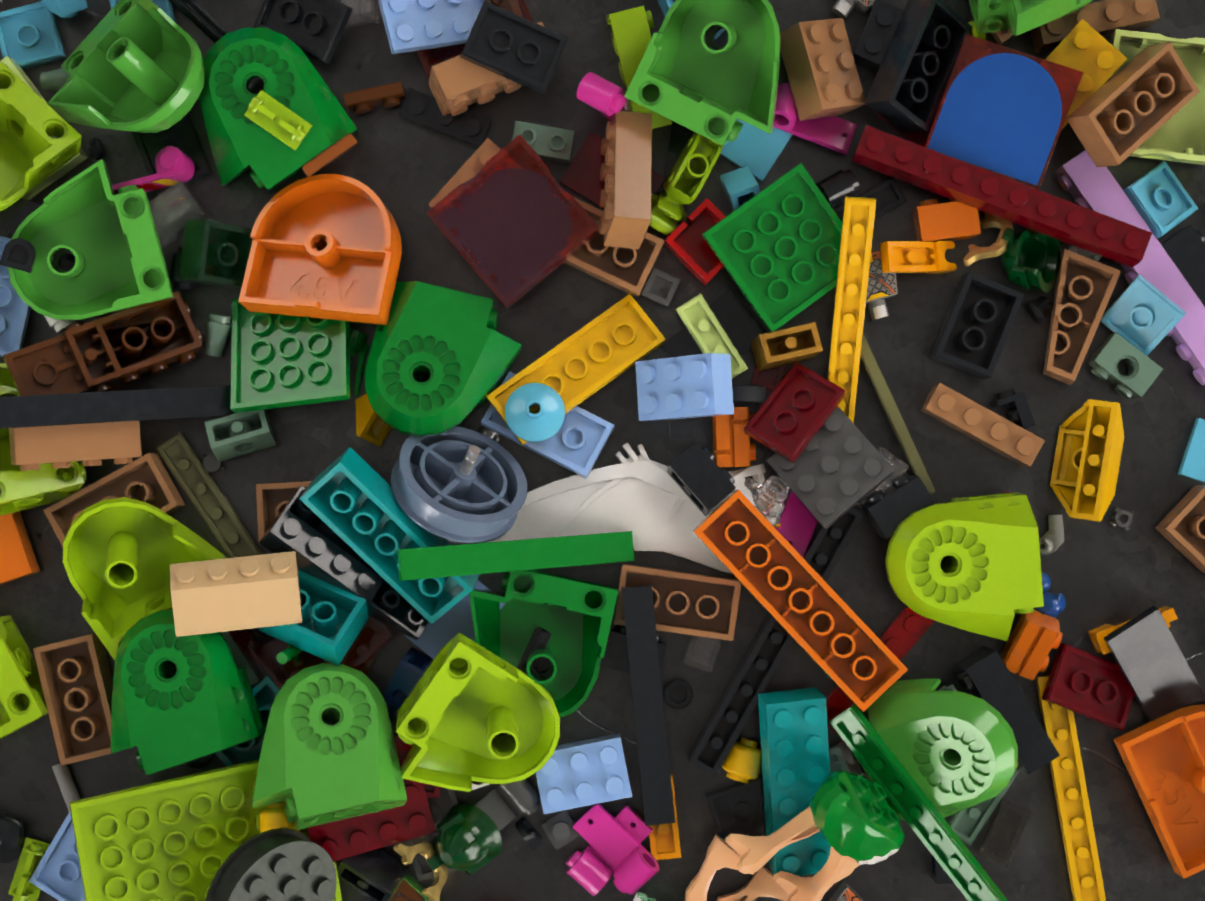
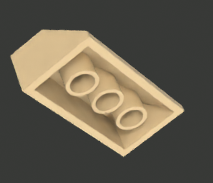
[170,551,302,637]

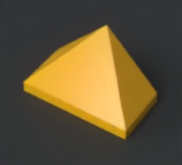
[355,393,392,447]

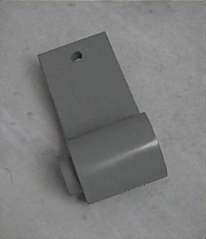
[474,778,540,831]

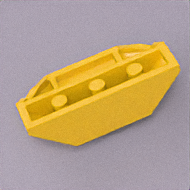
[1050,399,1124,522]

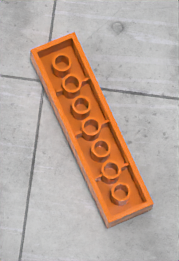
[693,490,908,712]

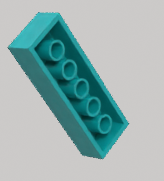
[299,447,480,624]
[758,687,831,876]

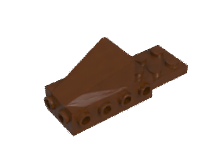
[3,291,203,396]

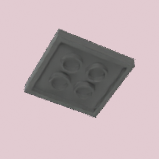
[767,406,895,530]

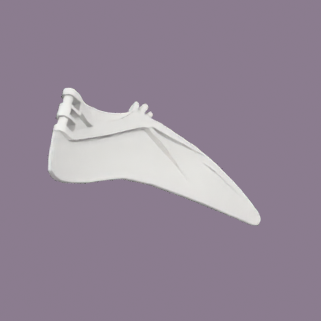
[447,442,778,574]

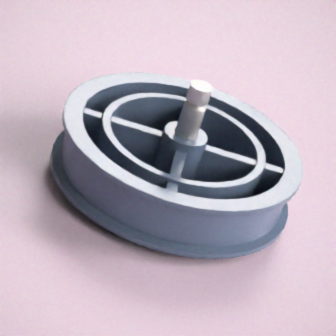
[391,426,527,543]

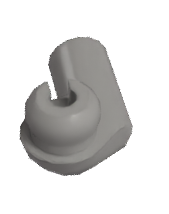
[1039,514,1065,555]

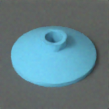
[505,383,565,442]

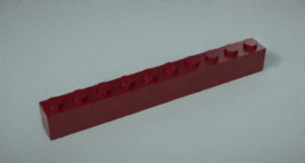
[852,125,1152,268]

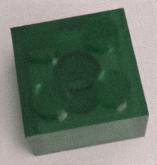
[179,219,253,289]

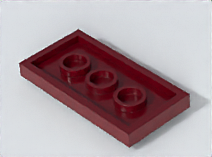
[307,779,436,862]

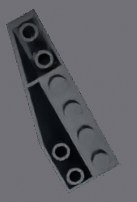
[259,486,429,640]

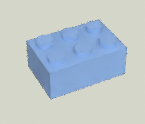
[635,353,734,421]
[536,733,632,814]

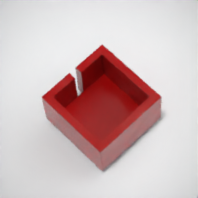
[664,198,726,286]

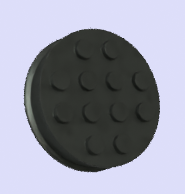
[205,828,337,901]

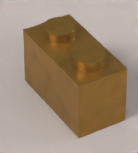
[750,322,823,371]

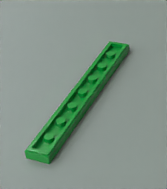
[397,531,634,581]
[829,703,1008,901]

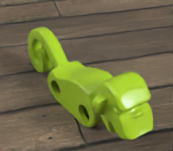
[649,132,723,235]

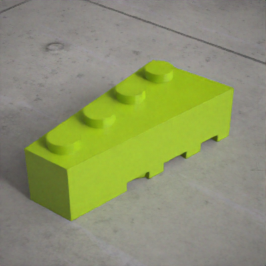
[605,5,672,129]

